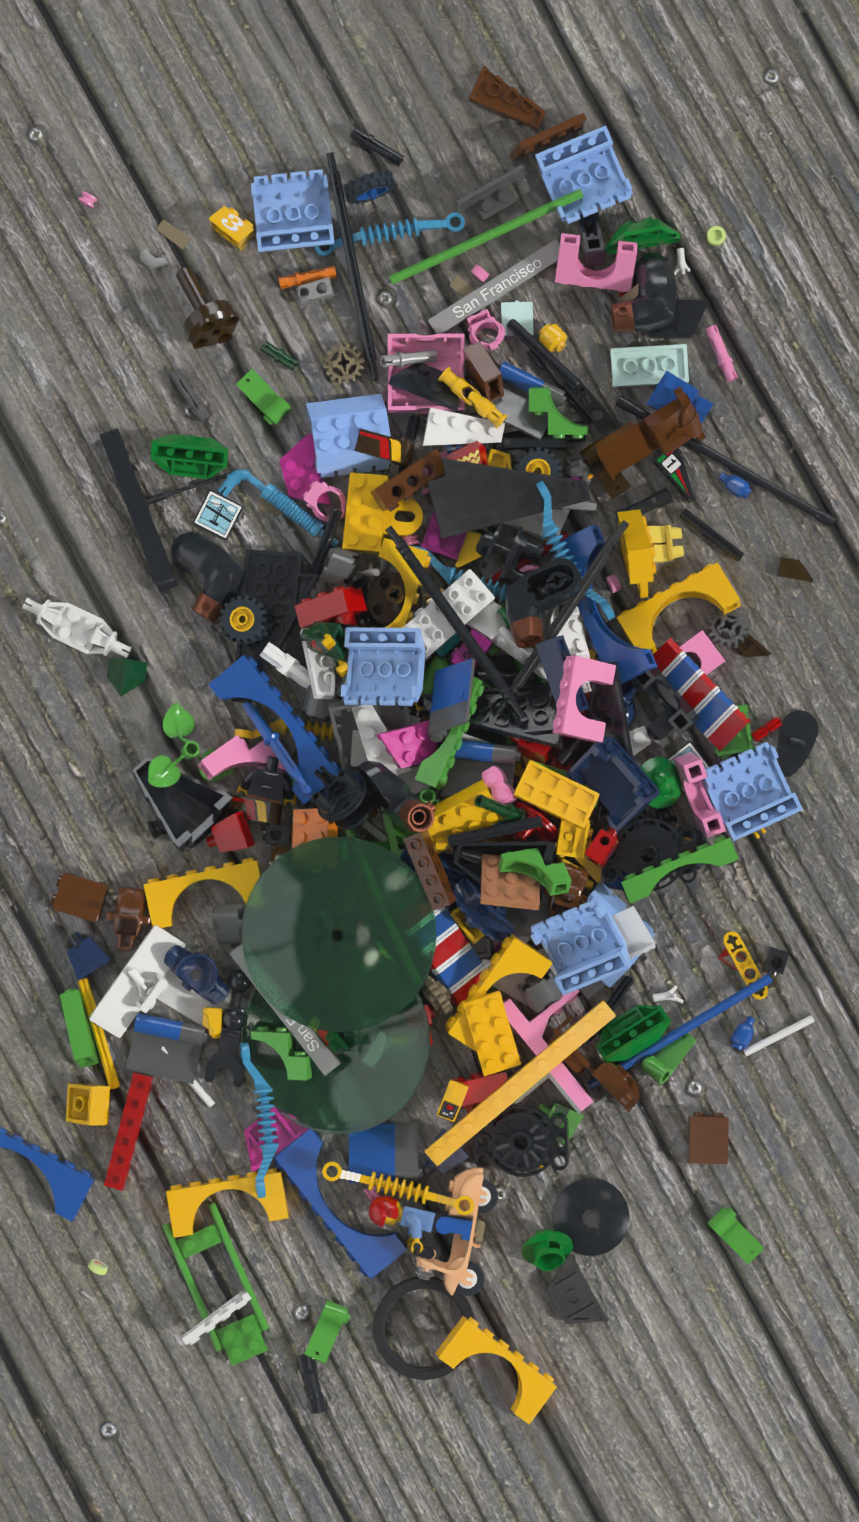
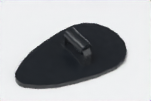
[778,710,819,777]

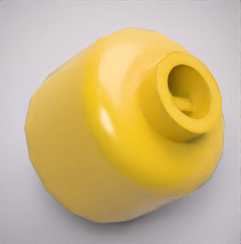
[539,323,567,352]

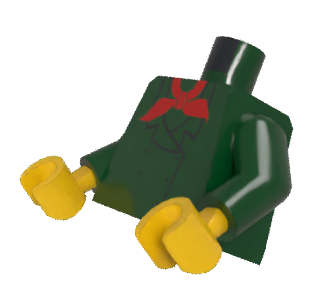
[301,622,348,677]

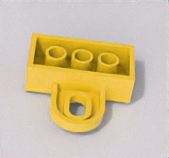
[342,472,423,554]
[617,509,656,598]
[428,779,503,854]

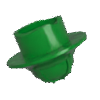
[640,757,682,809]
[521,1229,573,1271]

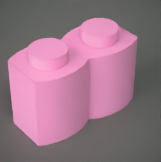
[482,766,517,804]

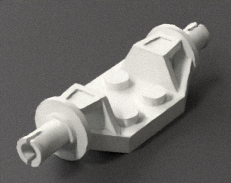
[22,598,131,658]
[545,600,592,693]

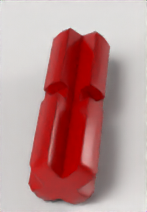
[751,717,782,742]

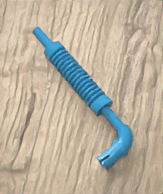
[217,469,340,547]

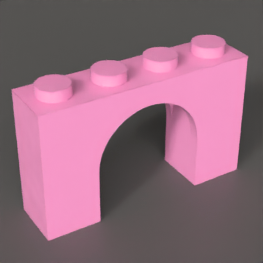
[555,233,638,292]
[553,656,616,742]
[673,752,726,838]

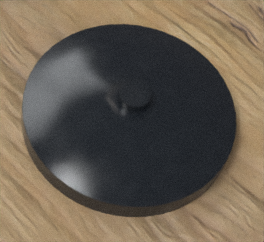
[552,1178,630,1256]

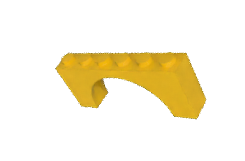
[379,538,431,628]
[617,562,741,654]
[144,857,267,928]
[446,934,552,1051]
[166,1168,289,1238]
[435,1316,557,1424]

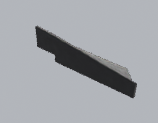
[492,420,586,450]

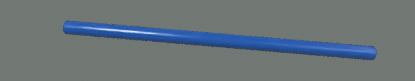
[586,974,773,1091]

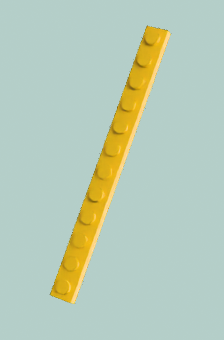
[425,1000,616,1166]

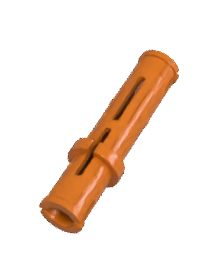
[278,266,337,290]

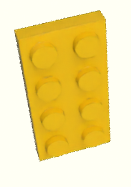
[513,760,600,830]
[462,991,521,1076]

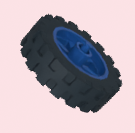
[343,170,396,204]

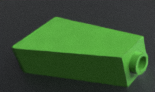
[60,989,100,1068]

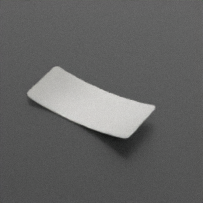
[351,730,366,766]

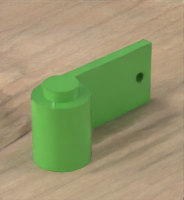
[236,369,292,425]
[641,1026,697,1084]
[707,1207,765,1265]
[304,1300,350,1364]

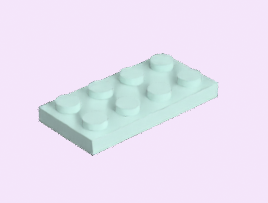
[610,344,689,388]

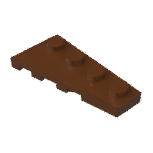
[469,66,546,131]
[510,113,587,162]

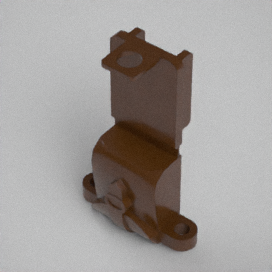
[595,387,706,480]
[548,1015,640,1112]

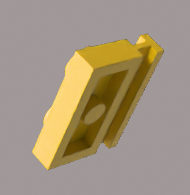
[555,819,590,859]

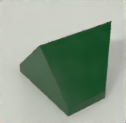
[107,658,147,697]

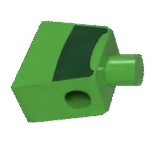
[535,1102,584,1146]

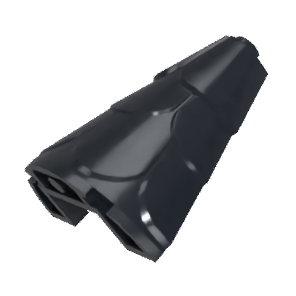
[132,758,233,852]
[452,841,557,918]

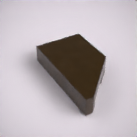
[777,557,813,583]
[732,634,771,657]

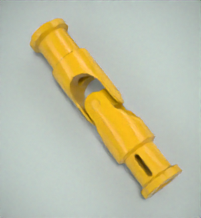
[438,367,508,429]

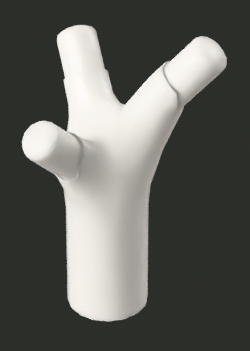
[674,248,690,275]
[357,563,380,581]
[128,968,152,996]
[653,985,684,1003]

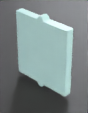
[501,300,534,338]

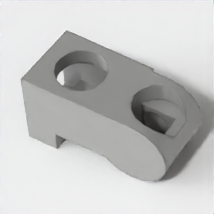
[296,277,335,304]

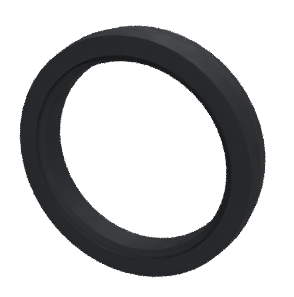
[373,1276,475,1380]

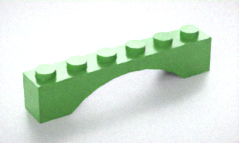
[415,677,484,790]
[621,836,739,904]

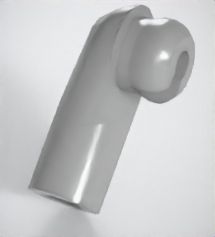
[140,249,167,268]

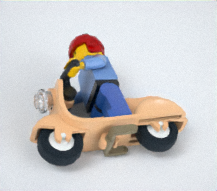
[368,1167,498,1296]

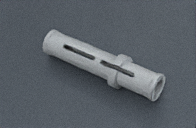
[380,350,437,368]

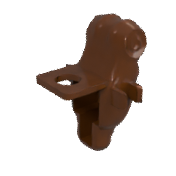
[544,864,589,919]
[106,886,151,951]

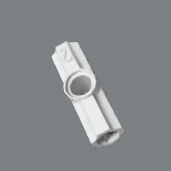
[260,642,311,689]

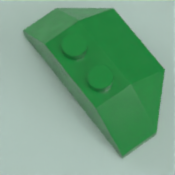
[605,217,681,256]
[151,434,228,479]
[596,1005,671,1062]

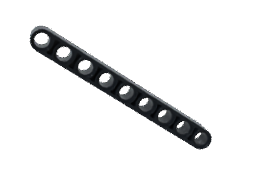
[99,428,178,592]

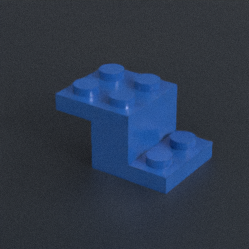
[646,370,713,424]

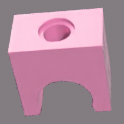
[680,630,725,675]

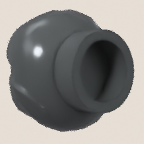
[565,455,593,485]

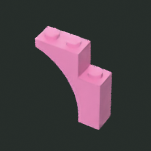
[198,735,287,780]

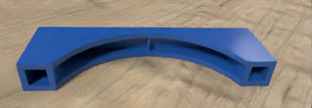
[552,525,658,684]
[208,655,342,804]
[0,1126,96,1222]
[274,1127,407,1279]

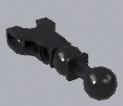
[205,969,252,1087]

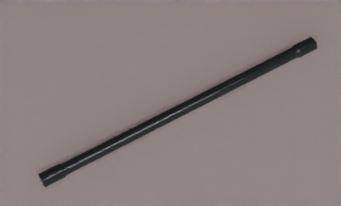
[616,396,837,528]

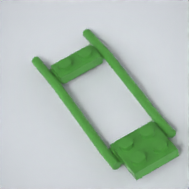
[162,1203,269,1366]

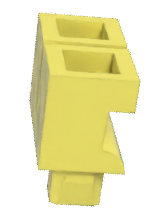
[648,525,684,564]

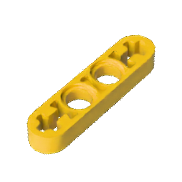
[723,931,768,1000]

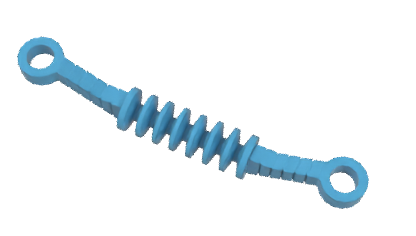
[315,213,465,257]
[536,481,615,621]
[411,545,509,602]
[240,1042,279,1198]

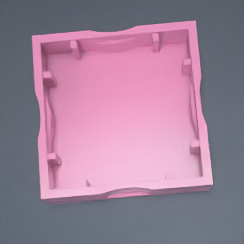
[388,334,465,414]

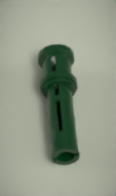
[475,794,527,821]

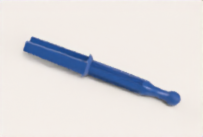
[242,701,313,796]

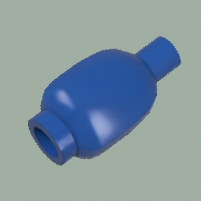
[718,472,752,499]
[731,1016,755,1051]

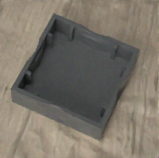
[327,700,420,773]

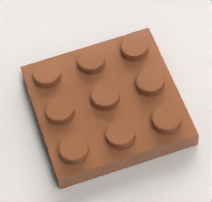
[480,854,540,910]

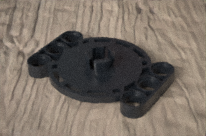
[602,818,697,891]
[474,1104,570,1177]

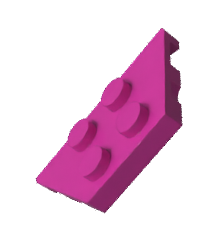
[279,433,331,505]
[377,720,438,769]
[244,1107,312,1172]

